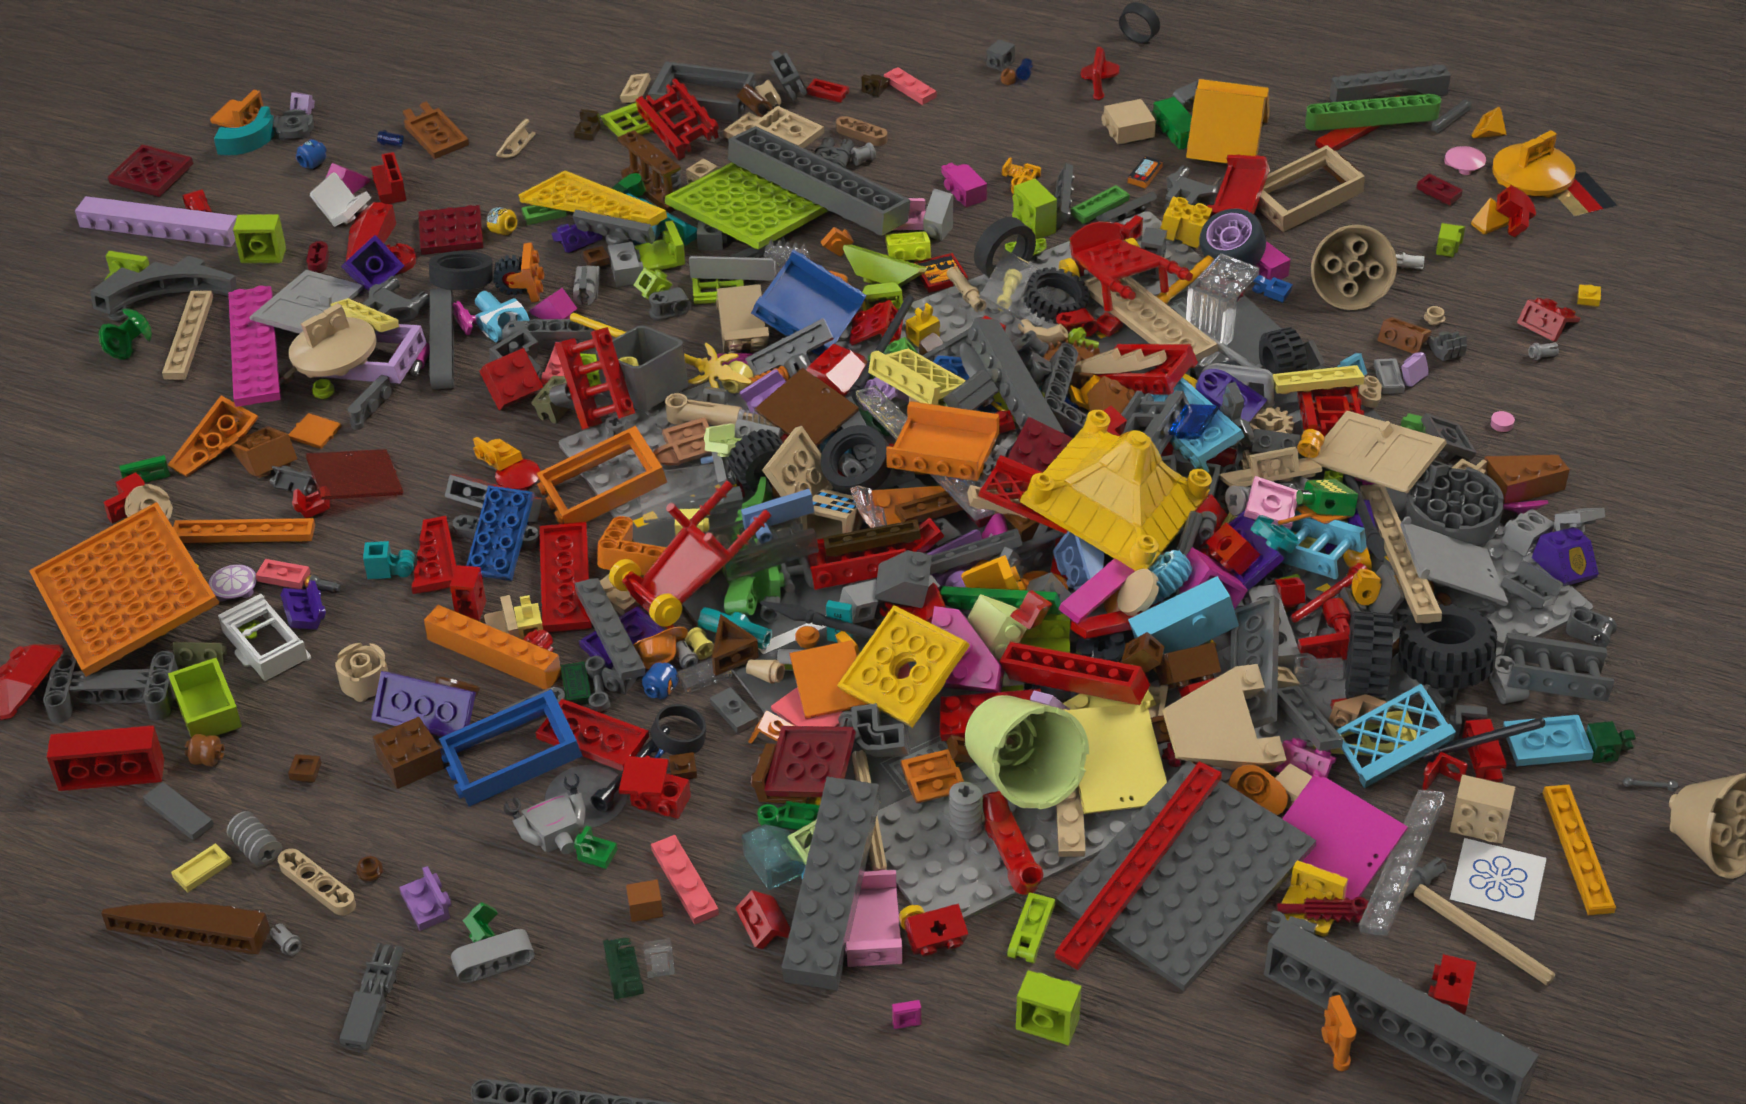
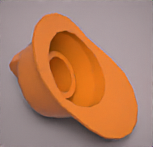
[633,627,688,669]
[1229,765,1288,816]

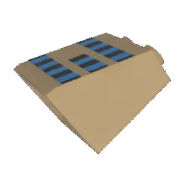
[802,489,867,543]

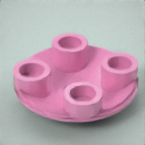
[1445,146,1486,175]

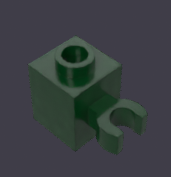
[1586,721,1636,763]

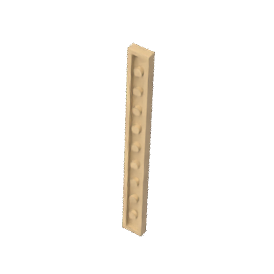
[1360,484,1442,624]

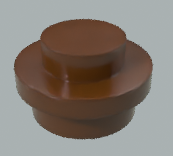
[356,856,383,881]

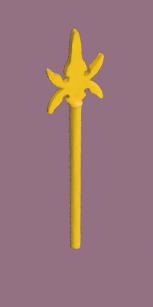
[570,313,753,389]

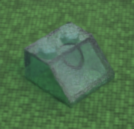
[742,824,806,890]

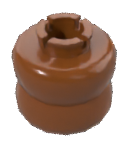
[185,734,225,767]

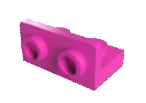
[1274,737,1337,778]

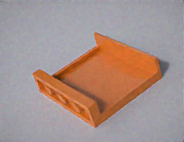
[886,401,999,481]

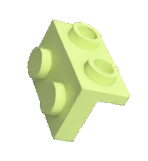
[704,424,742,457]

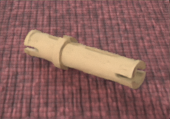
[947,267,986,312]

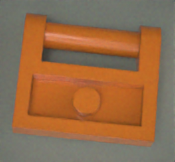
[1322,995,1356,1071]

